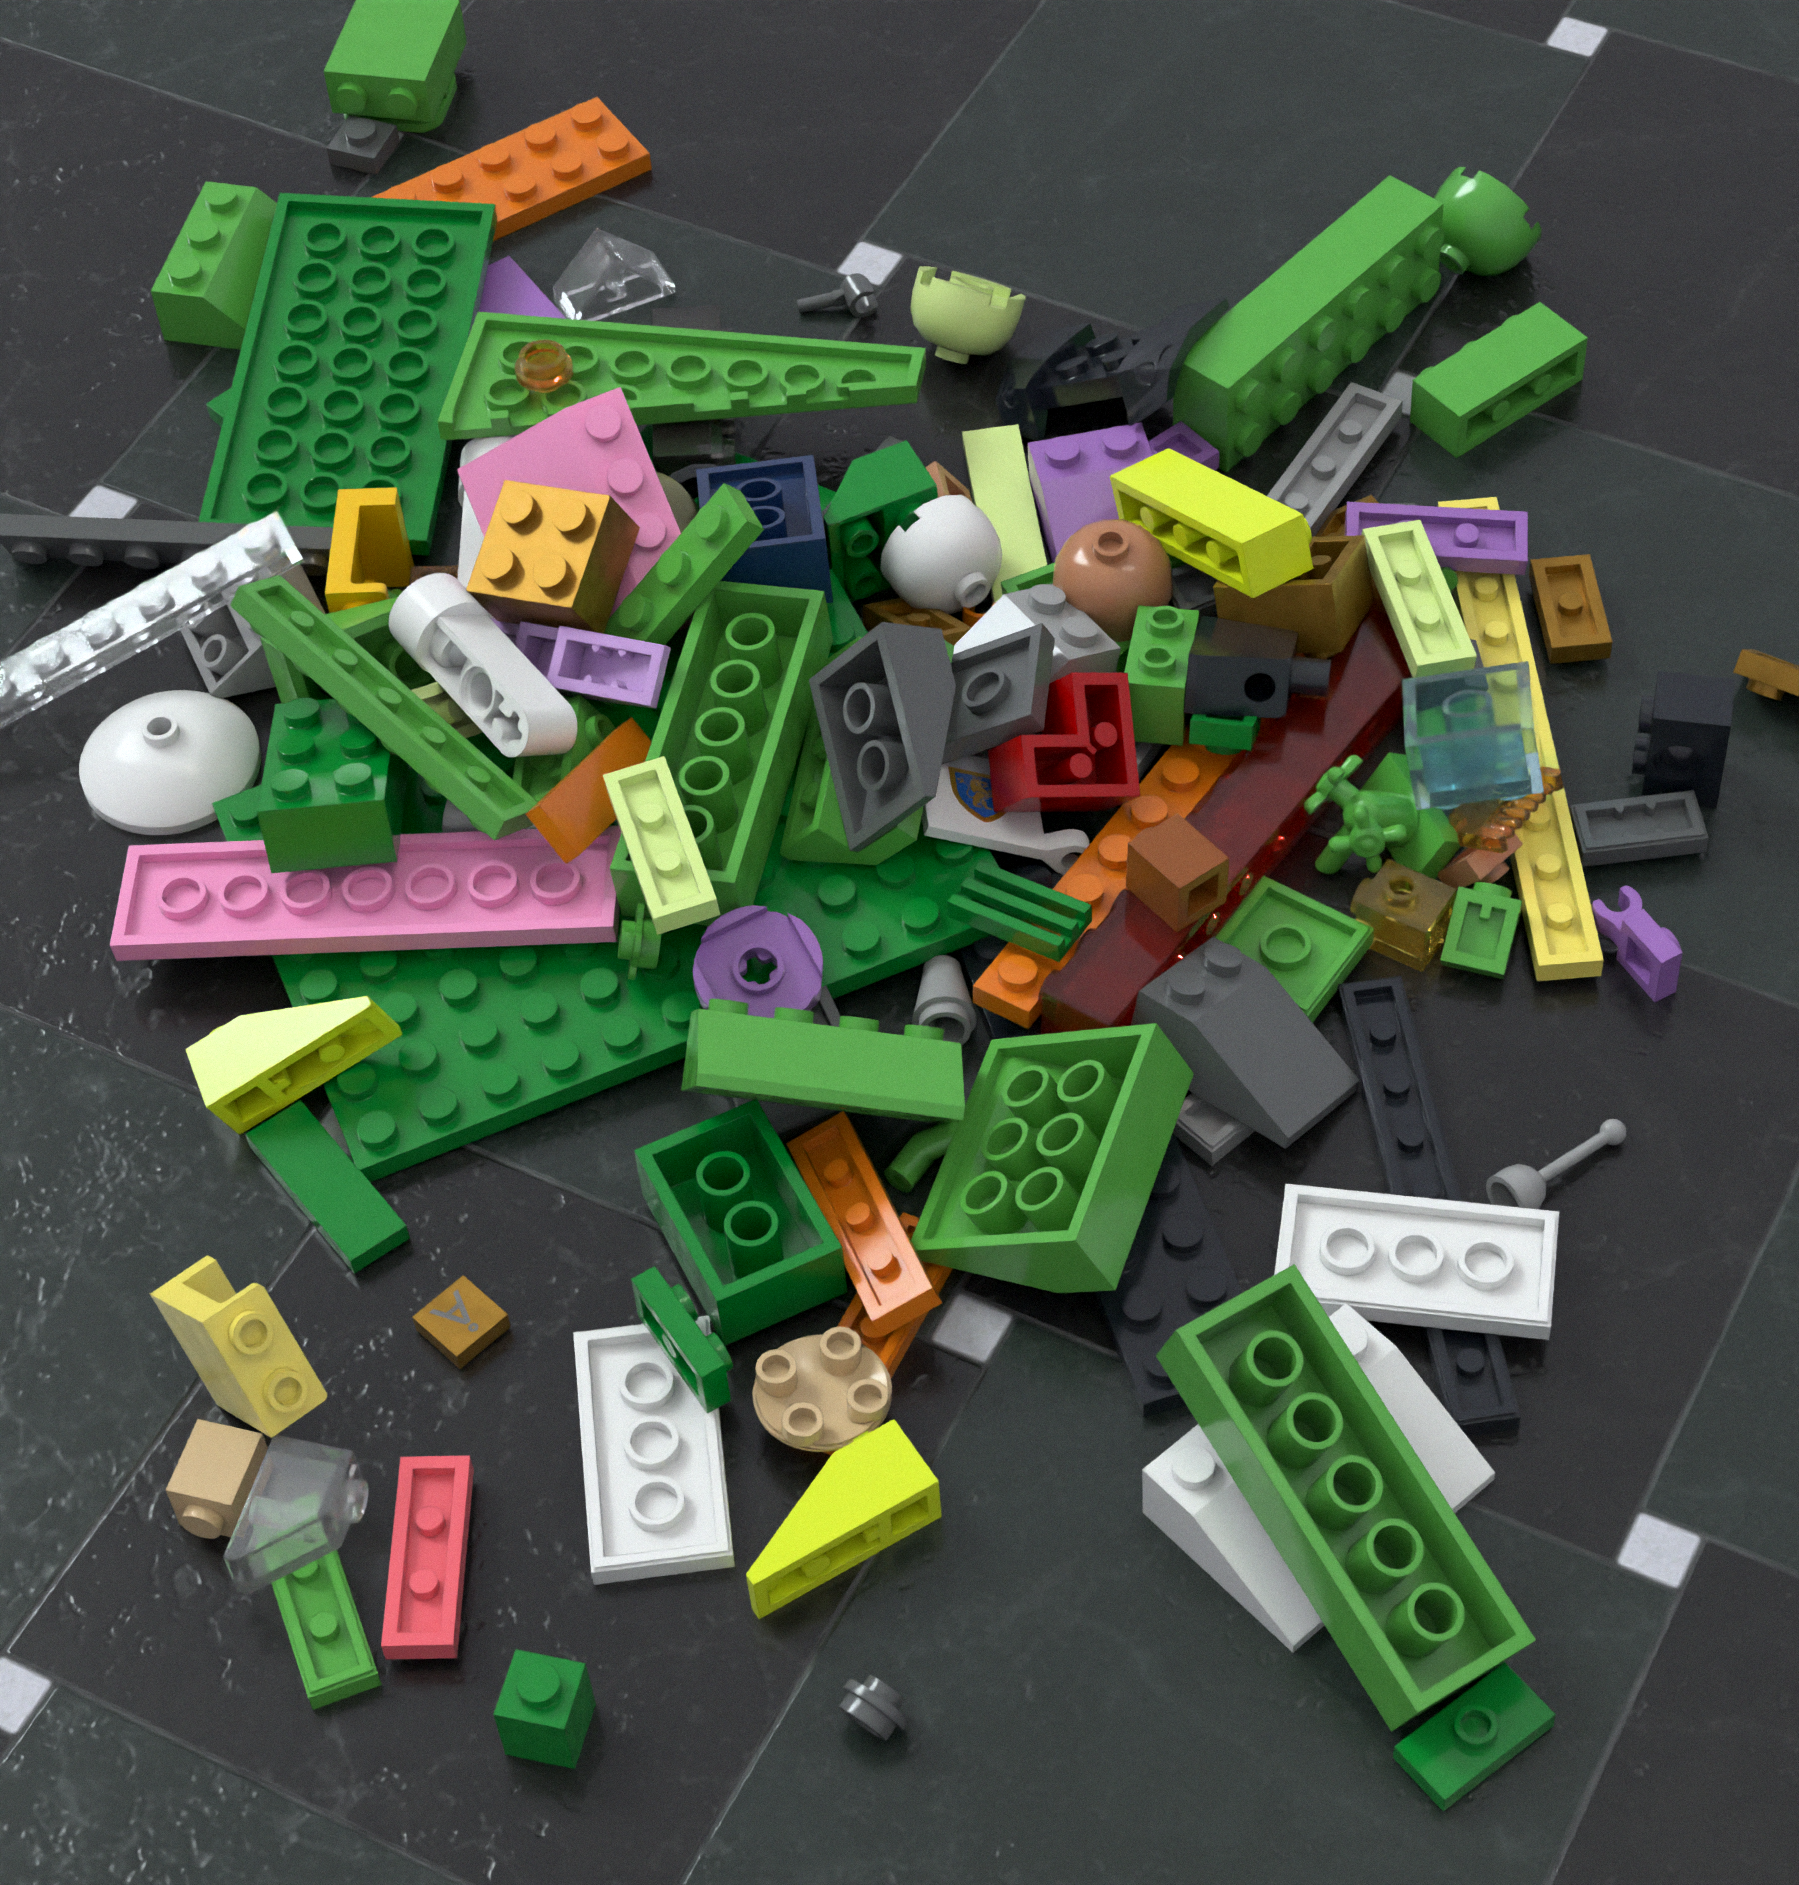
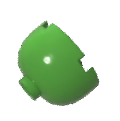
[1434,166,1542,276]

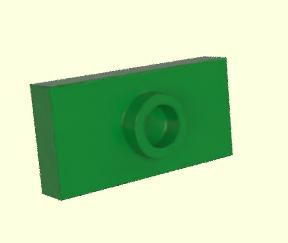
[1393,1662,1556,1811]

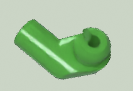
[884,1121,959,1193]

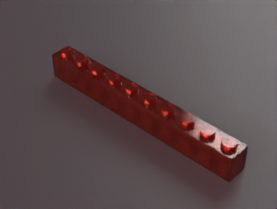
[1038,609,1430,1034]

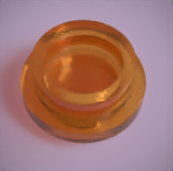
[515,339,573,393]

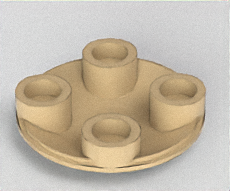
[752,1326,892,1452]

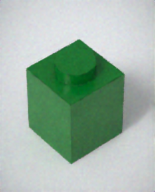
[493,1649,596,1769]

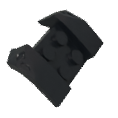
[995,297,1229,441]

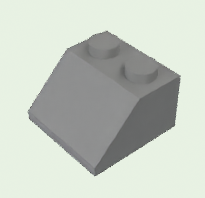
[953,584,1121,683]

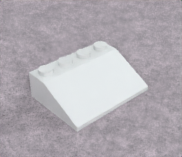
[1142,1303,1495,1653]

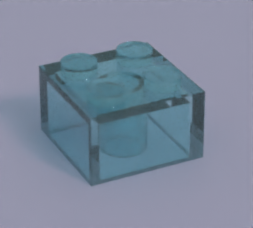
[1402,661,1544,810]

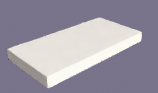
[1274,1184,1559,1340]
[573,1316,735,1585]

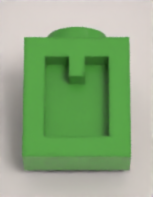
[1440,882,1522,979]

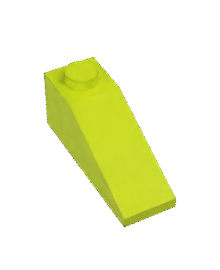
[185,996,403,1135]
[746,1419,942,1619]

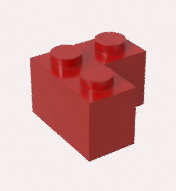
[988,672,1140,812]

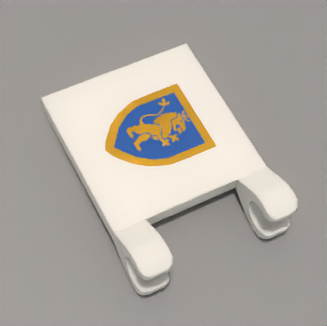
[921,756,1090,875]

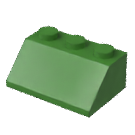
[151,181,277,350]

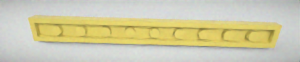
[1438,497,1604,981]

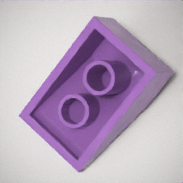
[1028,422,1153,563]

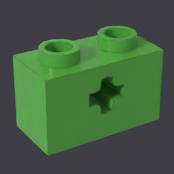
[1124,605,1199,746]

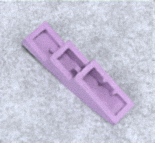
[490,618,671,708]

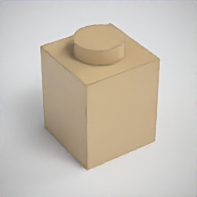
[166,1419,275,1540]

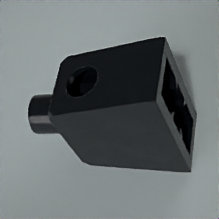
[1184,616,1332,718]

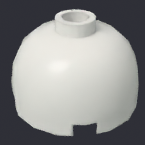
[880,495,1002,615]

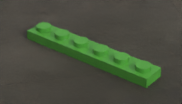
[230,575,538,840]

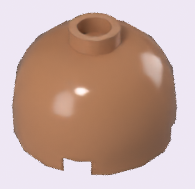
[1053,519,1173,642]

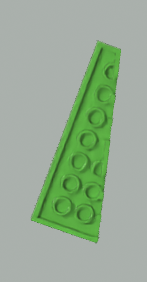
[437,312,926,440]

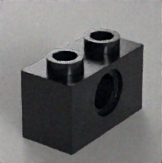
[1631,671,1735,808]

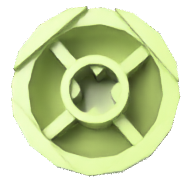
[910,266,1026,364]

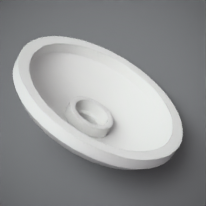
[79,690,261,835]

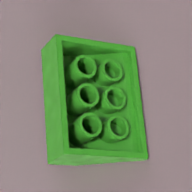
[911,1023,1194,1293]

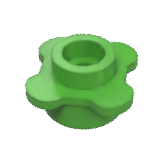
[618,902,662,980]

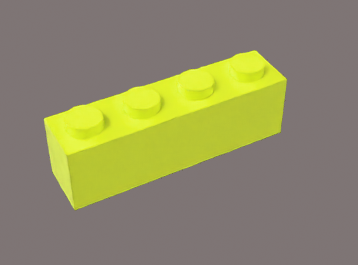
[1110,448,1314,598]

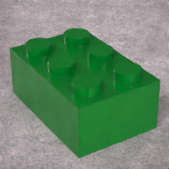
[257,698,409,873]
[634,1099,847,1346]

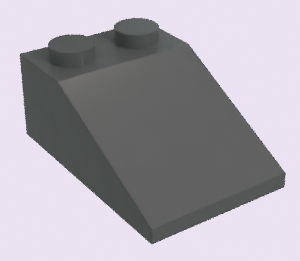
[809,622,956,852]
[1131,937,1360,1149]

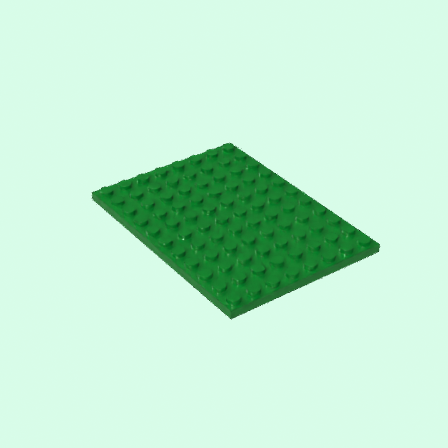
[212,569,1008,1182]

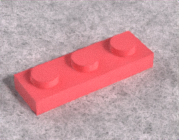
[381,1455,474,1659]

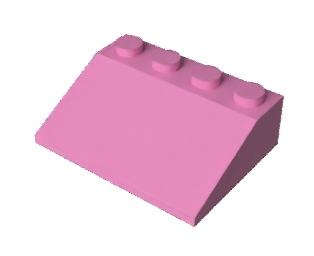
[457,387,695,633]

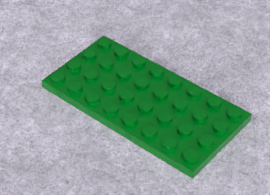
[198,193,497,556]

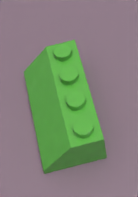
[681,999,965,1124]

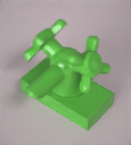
[1304,752,1463,887]

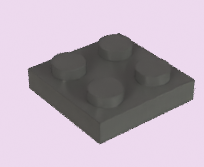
[942,623,1055,765]

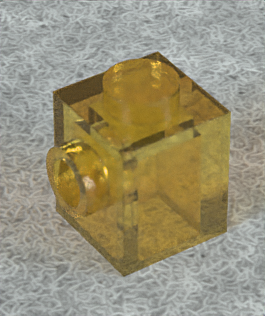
[1351,859,1456,972]

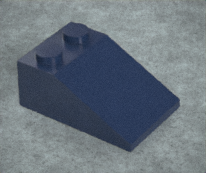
[696,455,833,603]

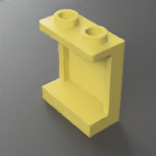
[150,1255,327,1438]

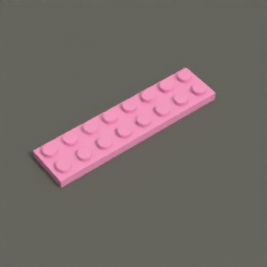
[110,825,621,961]

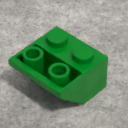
[823,440,938,602]

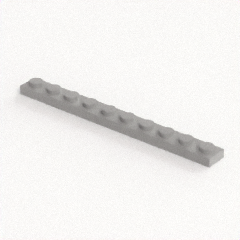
[1135,382,1403,780]

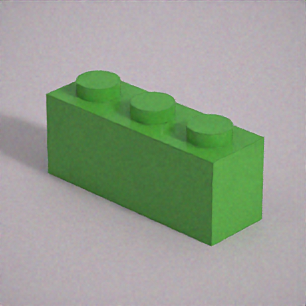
[1410,302,1588,458]

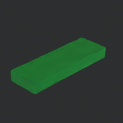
[245,1100,410,1274]

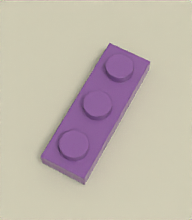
[1345,502,1528,575]

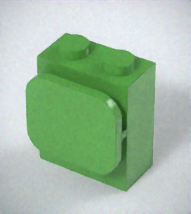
[323,0,467,133]

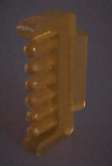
[1449,763,1563,853]

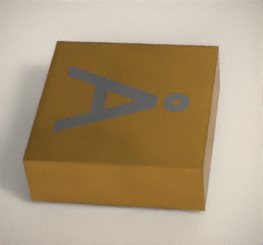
[412,1275,511,1369]

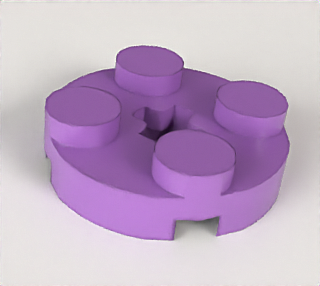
[693,905,823,1018]

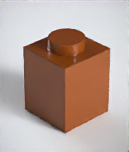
[1126,813,1229,932]

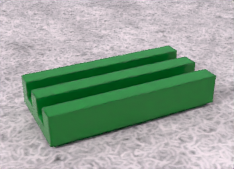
[947,861,1092,962]

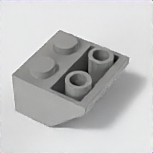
[174,538,326,698]

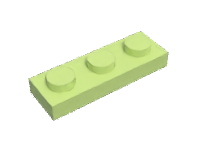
[1362,520,1477,682]
[603,756,720,935]

